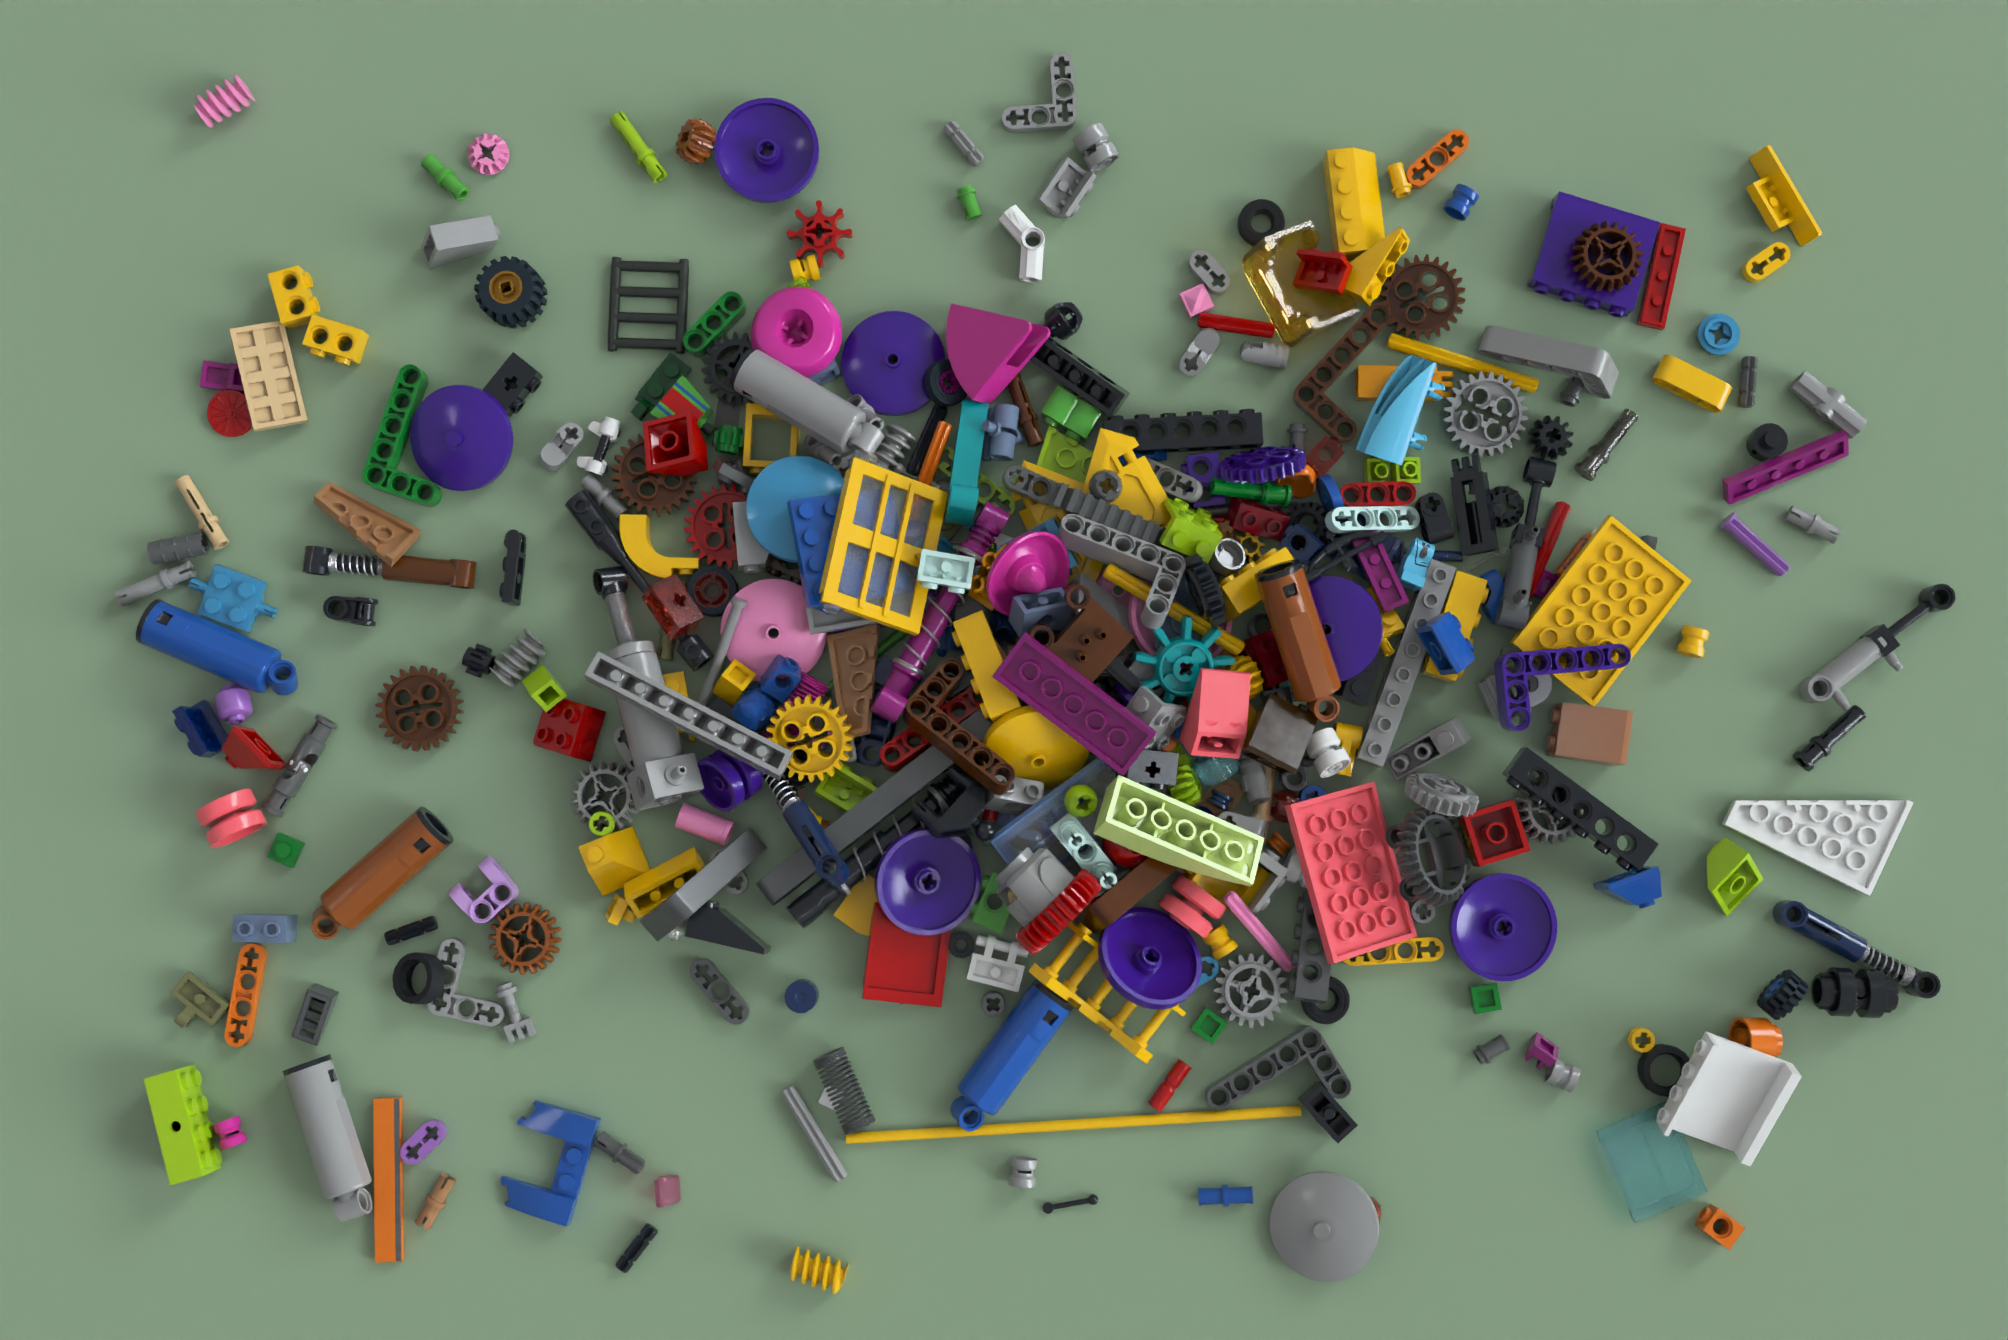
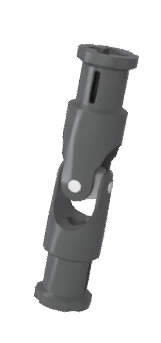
[261,714,338,817]

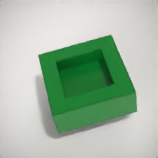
[267,833,305,868]
[1469,982,1502,1014]
[1190,1007,1228,1045]

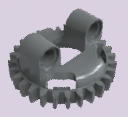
[1385,807,1471,907]

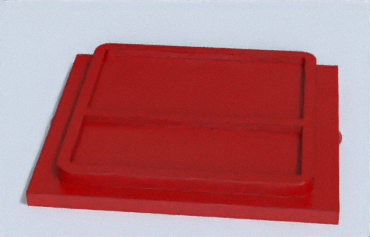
[862,902,951,1007]

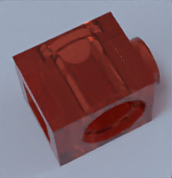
[1305,435,1345,477]

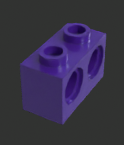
[1181,452,1226,509]

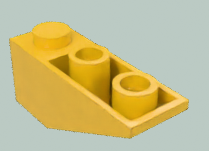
[1343,227,1410,307]

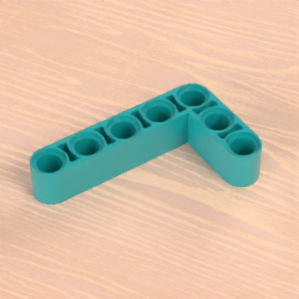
[944,399,989,526]

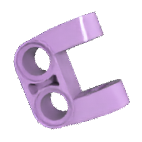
[448,855,519,923]

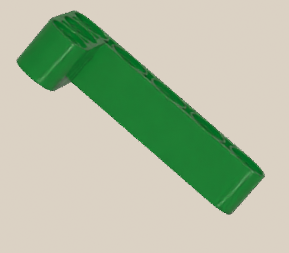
[362,364,442,507]

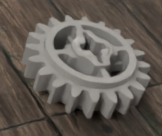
[1404,773,1479,817]
[1213,952,1288,1028]

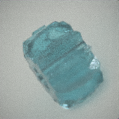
[1192,756,1239,787]

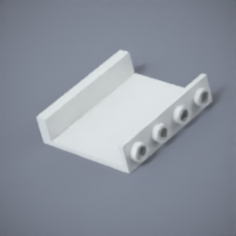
[1656,1031,1802,1166]

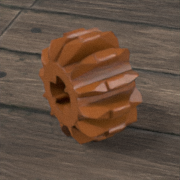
[676,118,716,165]

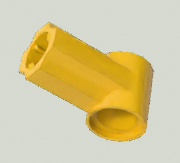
[1333,721,1363,777]

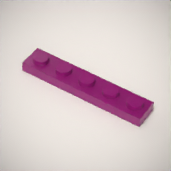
[1722,430,1849,505]

